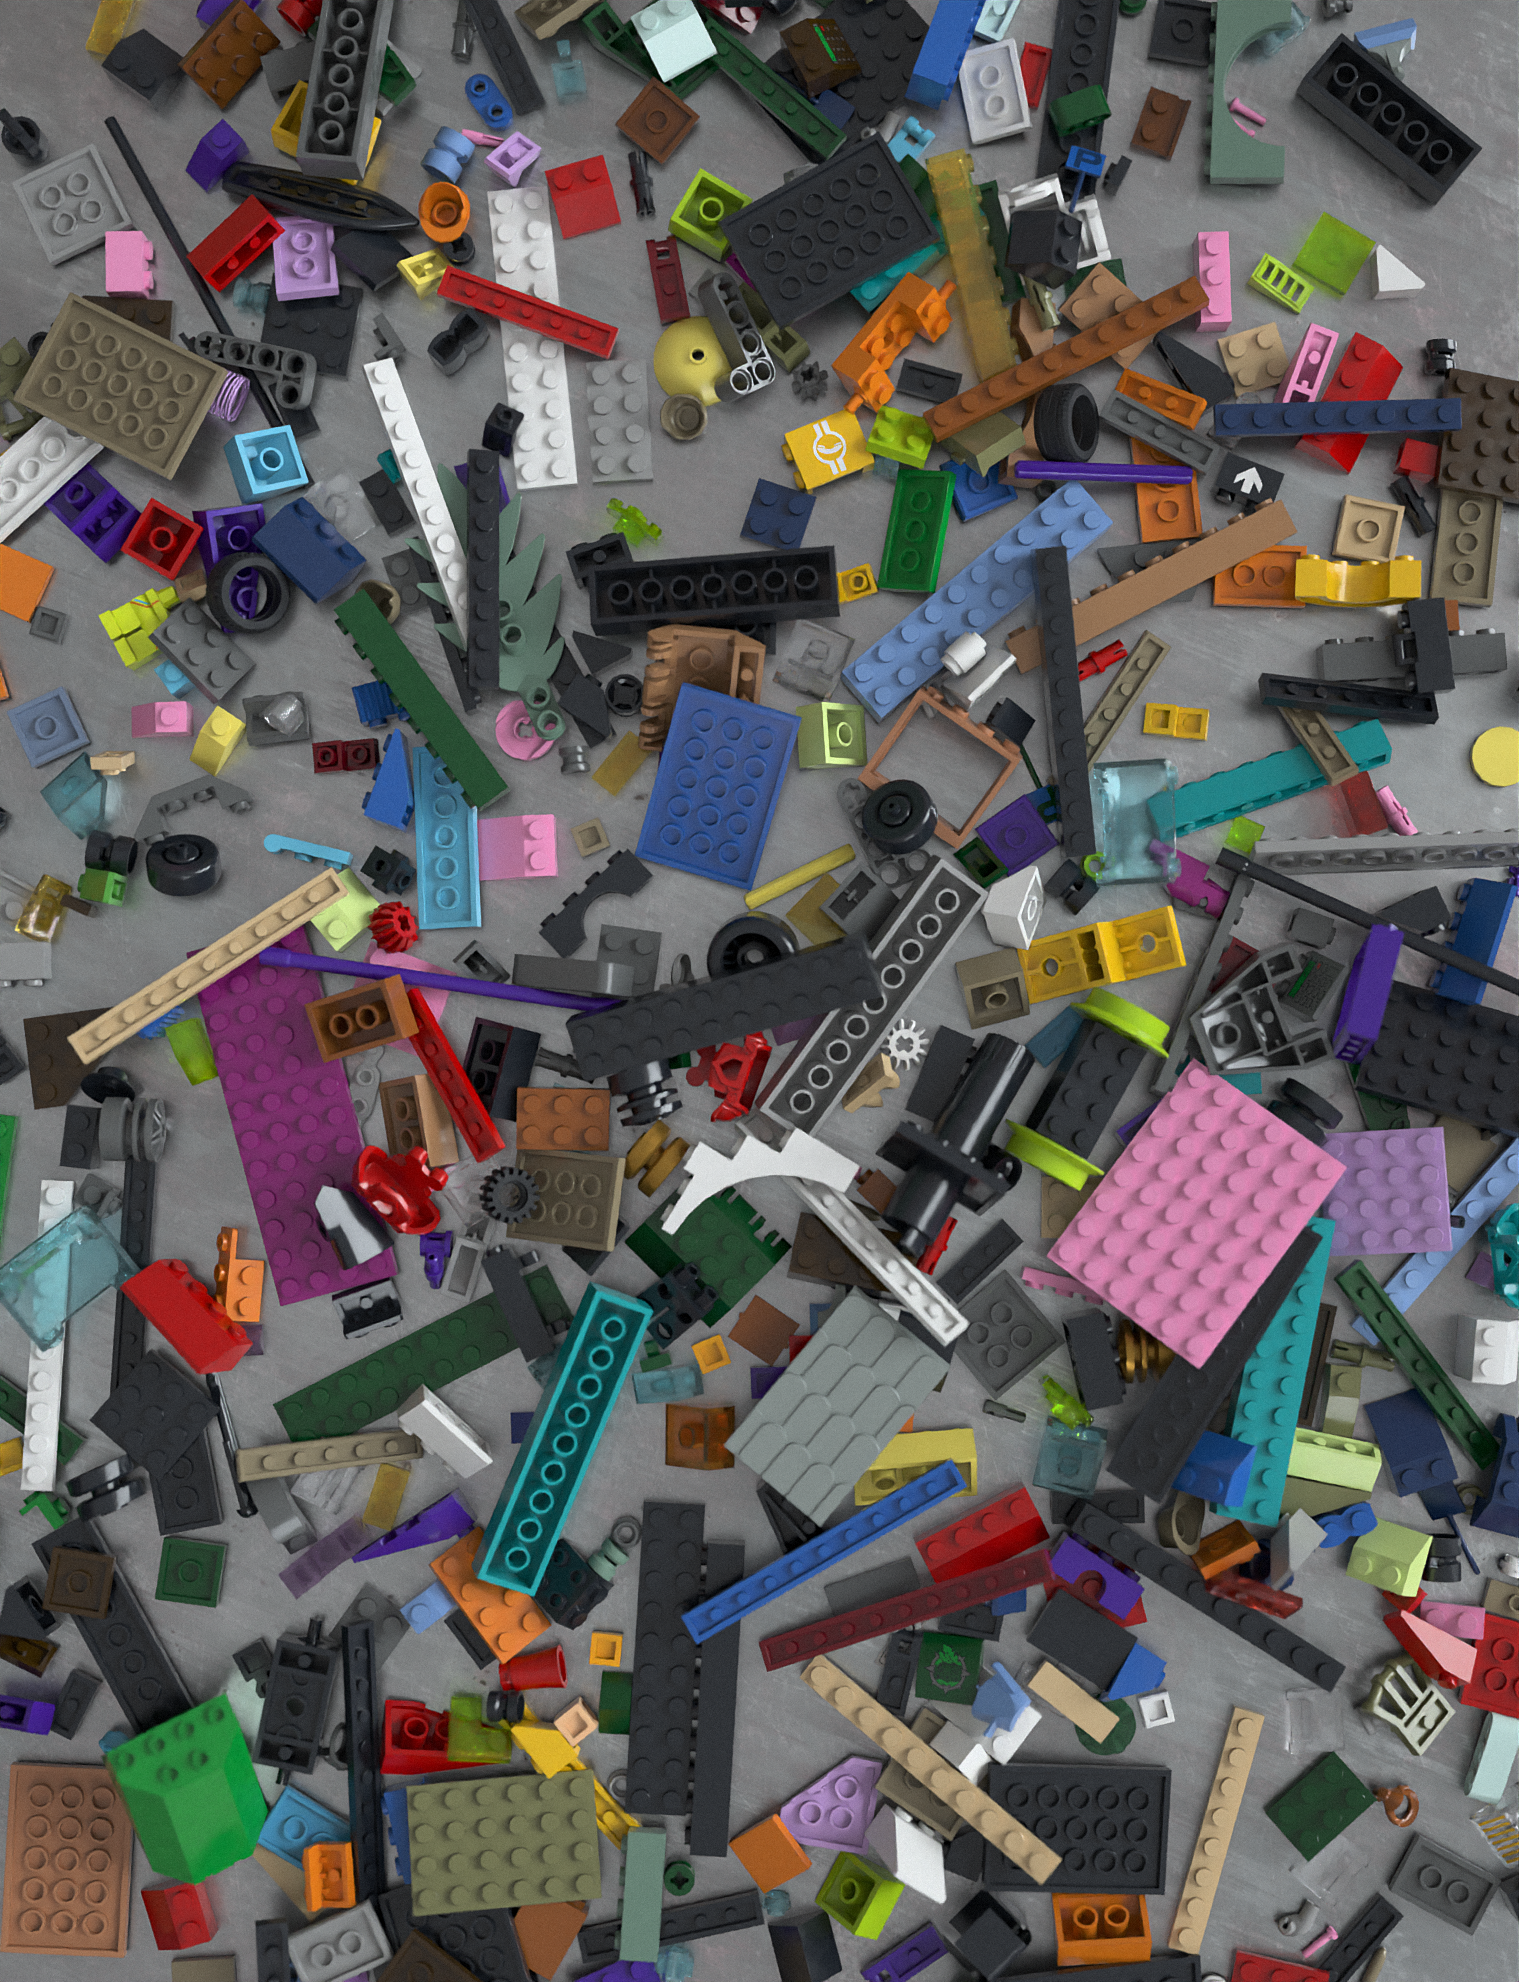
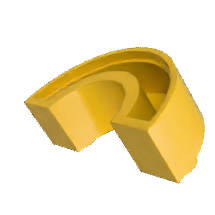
[1295,554,1421,607]

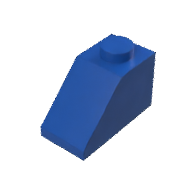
[1099,1643,1167,1703]

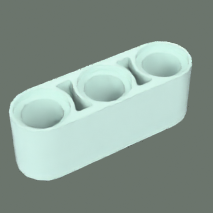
[1464,1712,1519,1805]

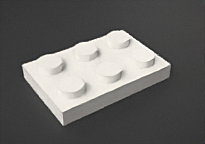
[959,38,1033,145]

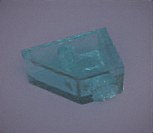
[631,1363,704,1404]

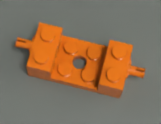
[831,272,957,415]

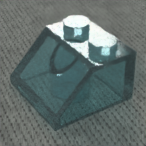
[1032,1415,1108,1500]

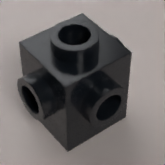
[360,845,416,896]

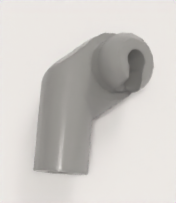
[860,111,901,144]
[1278,1900,1321,1937]

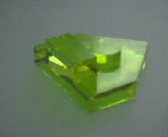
[606,498,663,548]
[1038,1374,1095,1431]

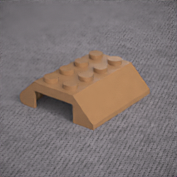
[638,624,766,751]

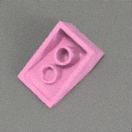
[477,814,558,881]

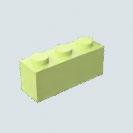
[1287,1427,1382,1492]

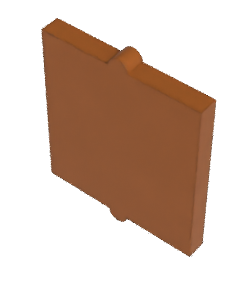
[728,1295,800,1366]

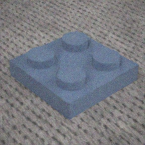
[7,686,90,768]

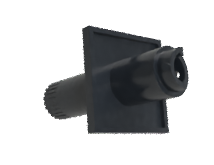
[875,1033,1035,1258]

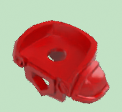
[686,1031,773,1123]
[351,1145,449,1235]

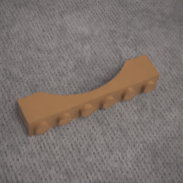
[998,298,1059,488]

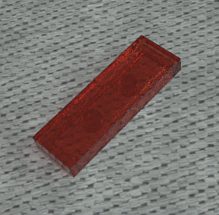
[1206,1570,1303,1619]

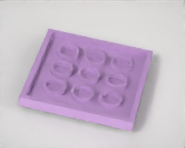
[1321,1127,1453,1256]

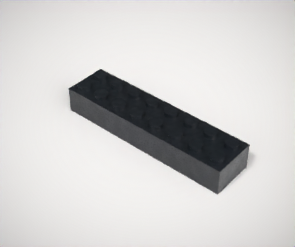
[588,545,841,636]

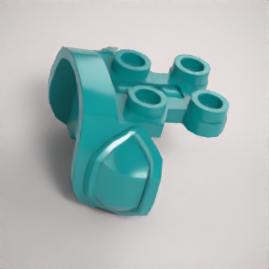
[1485,1203,1519,1310]

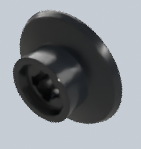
[80,1066,135,1104]

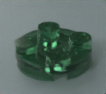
[1073,1691,1136,1756]

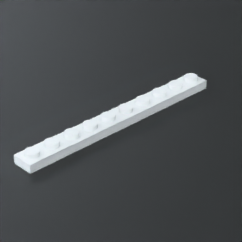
[362,357,467,652]
[734,1107,969,1347]
[21,1180,75,1491]

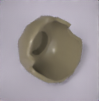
[660,394,708,440]
[354,579,401,625]

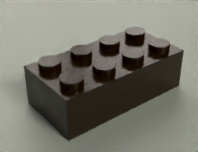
[787,1212,917,1302]

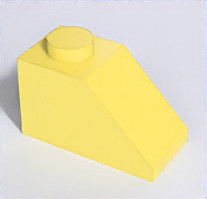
[189,705,246,777]

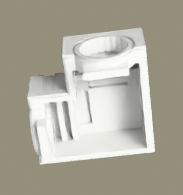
[998,173,1111,286]

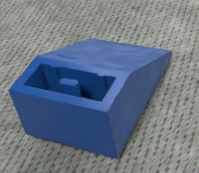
[362,728,415,833]

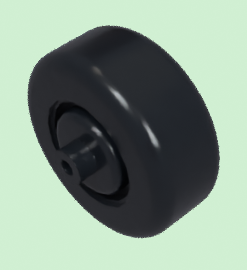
[862,779,938,855]
[145,834,222,897]

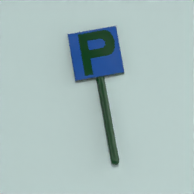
[1020,743,1057,825]

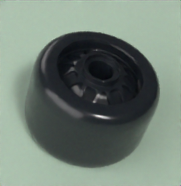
[707,911,800,975]

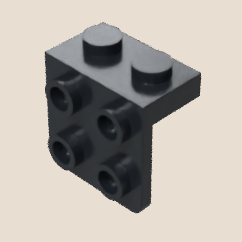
[533,1539,614,1631]

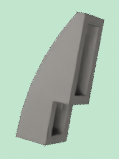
[440,1200,497,1303]

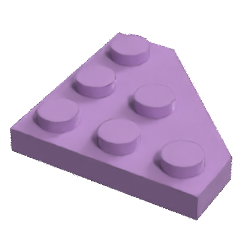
[779,1755,883,1855]

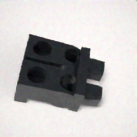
[634,1262,719,1350]

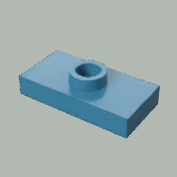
[1024,1006,1083,1068]

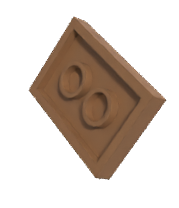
[1057,262,1159,370]

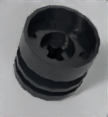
[606,1058,683,1127]

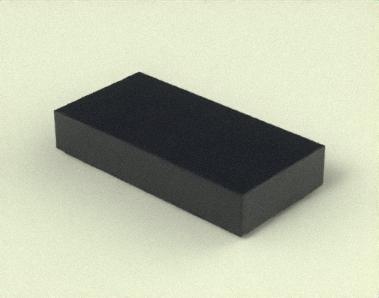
[268,382,321,442]

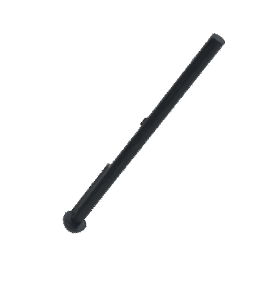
[205,1372,259,1519]

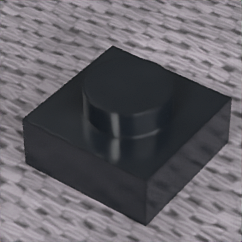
[1103,155,1133,196]

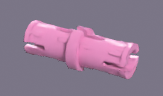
[1371,785,1418,836]

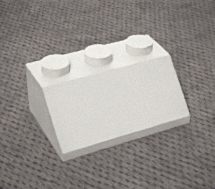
[397,1384,493,1479]

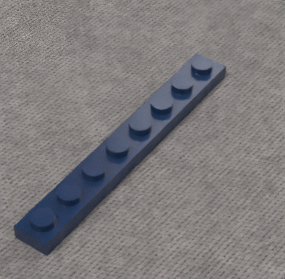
[1213,398,1462,437]

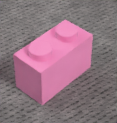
[105,231,153,299]

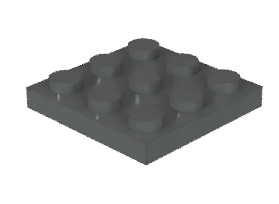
[954,1270,1066,1401]

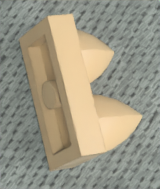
[841,1052,900,1113]

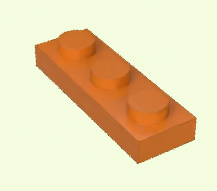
[1115,368,1207,430]

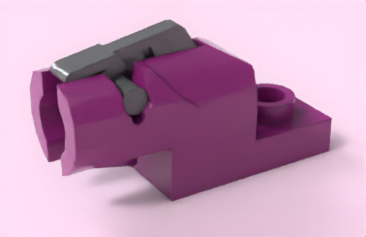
[1146,838,1230,919]

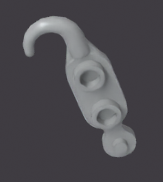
[349,1045,384,1128]

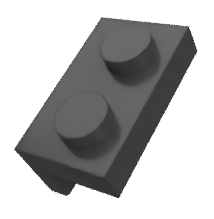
[242,691,310,746]

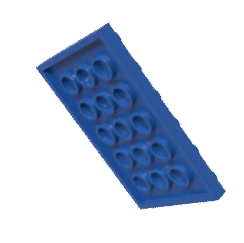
[634,682,802,891]

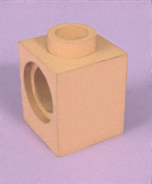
[553,1696,599,1747]

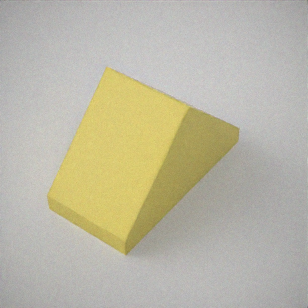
[397,248,453,301]

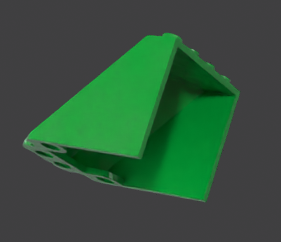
[101,1693,268,1885]

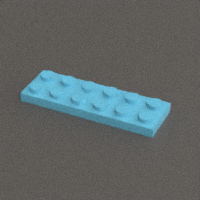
[412,747,481,930]

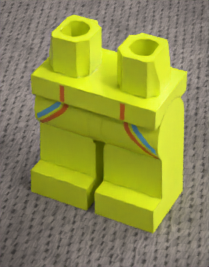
[98,586,181,671]

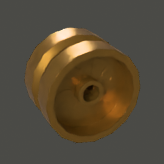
[624,1120,691,1198]

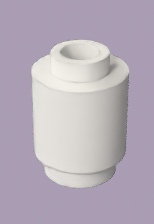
[940,631,986,677]

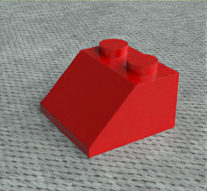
[545,154,621,240]
[120,497,204,581]
[141,1879,218,1950]

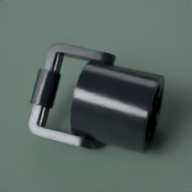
[0,108,50,167]

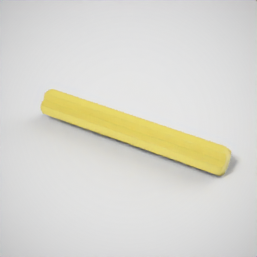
[743,844,856,910]

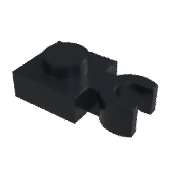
[232,1639,273,1699]

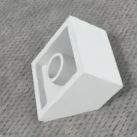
[981,865,1047,950]

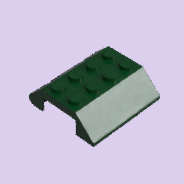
[624,1174,792,1328]

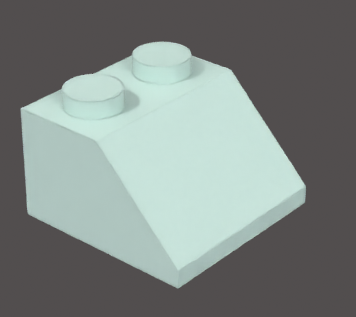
[630,0,717,83]

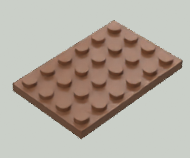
[0,1762,133,1958]

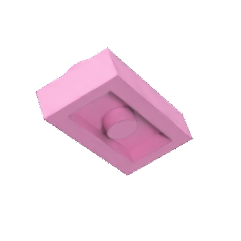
[1420,1600,1485,1640]

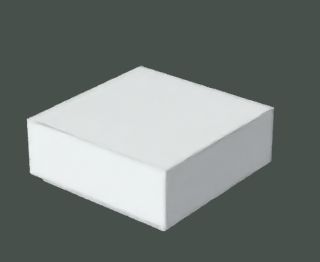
[1137,1689,1175,1729]

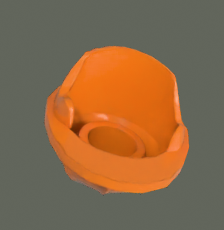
[418,182,471,243]

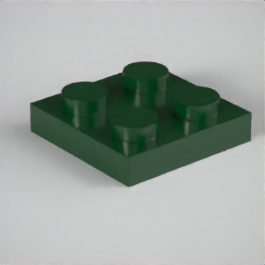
[155,1536,227,1608]

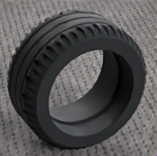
[1033,383,1100,463]
[205,552,291,634]

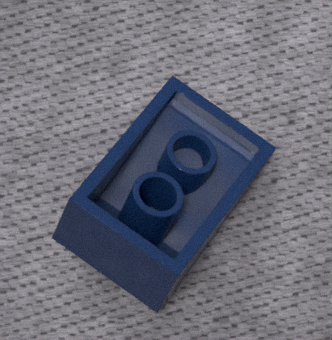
[1363,1388,1459,1498]

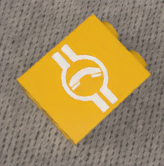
[781,409,875,495]

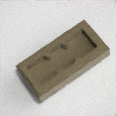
[1480,1577,1519,1619]

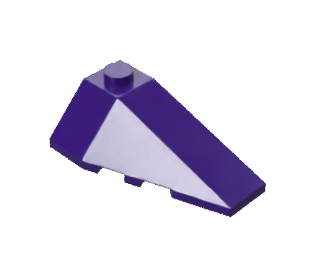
[192,503,266,634]
[351,1487,478,1563]

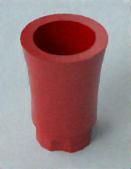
[499,1645,568,1692]

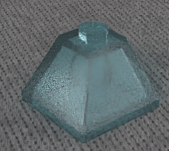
[40,751,107,840]

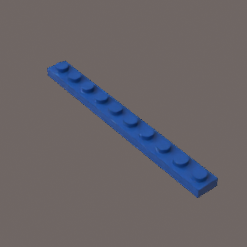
[681,1458,967,1644]

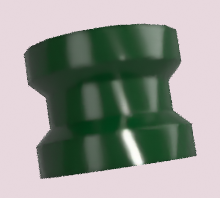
[664,1859,695,1896]

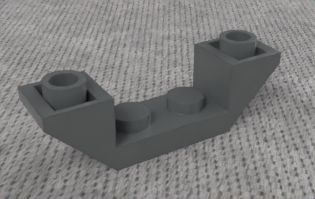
[134,774,256,846]

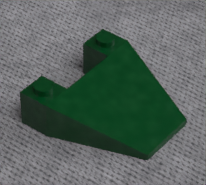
[576,0,719,100]

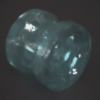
[872,454,900,480]

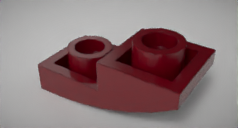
[312,738,380,774]

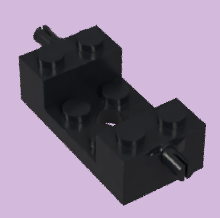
[252,1617,342,1785]

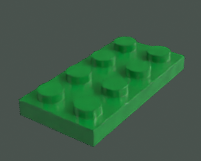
[877,469,956,594]

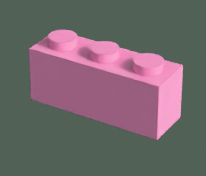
[1193,231,1232,332]

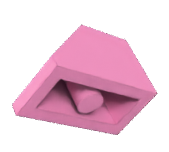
[131,701,194,738]

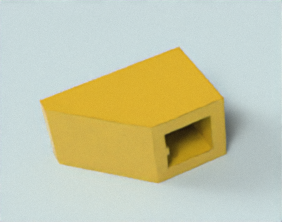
[511,1719,580,1779]

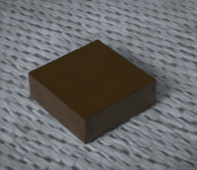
[60,894,98,918]

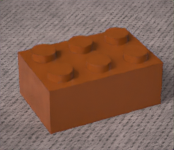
[304,974,419,1063]

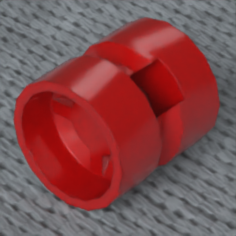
[276,0,323,36]

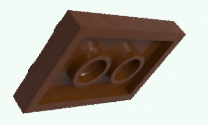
[177,0,281,109]

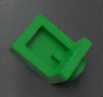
[19,1490,72,1530]

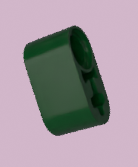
[1047,85,1112,136]

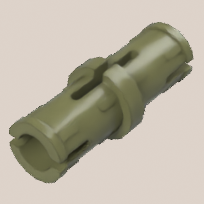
[1021,275,1061,332]
[1330,1339,1395,1372]

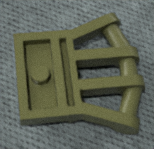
[0,337,44,441]
[1360,1650,1456,1756]

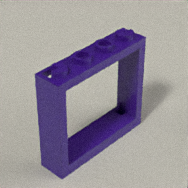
[1331,924,1404,1065]

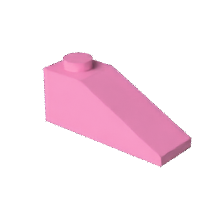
[1273,323,1340,403]

